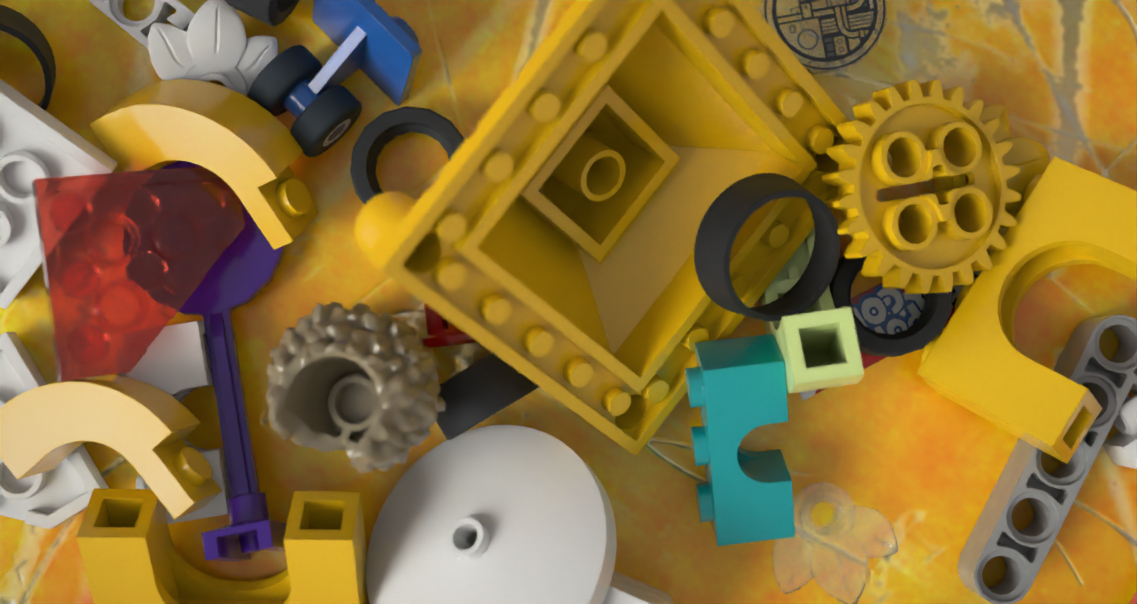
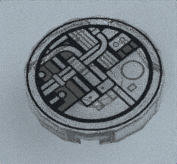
[760,0,887,75]

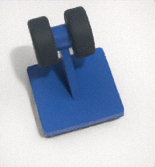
[249,0,422,157]

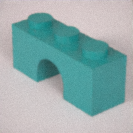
[685,333,795,546]

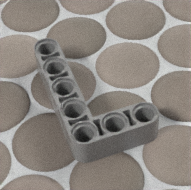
[957,314,1137,604]

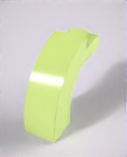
[759,227,864,394]

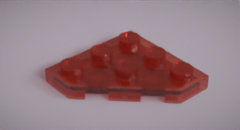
[32,166,245,382]

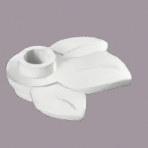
[148,0,278,97]

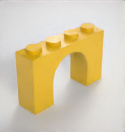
[917,156,1137,464]
[76,488,369,604]

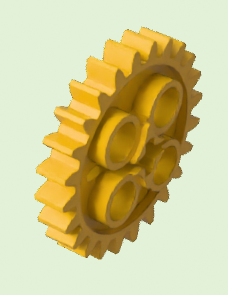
[822,79,1021,294]

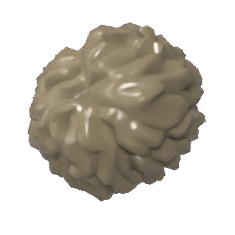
[266,301,446,474]

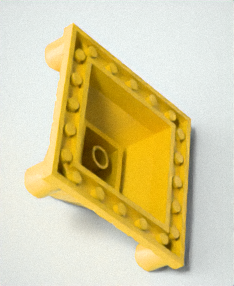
[354,0,848,457]

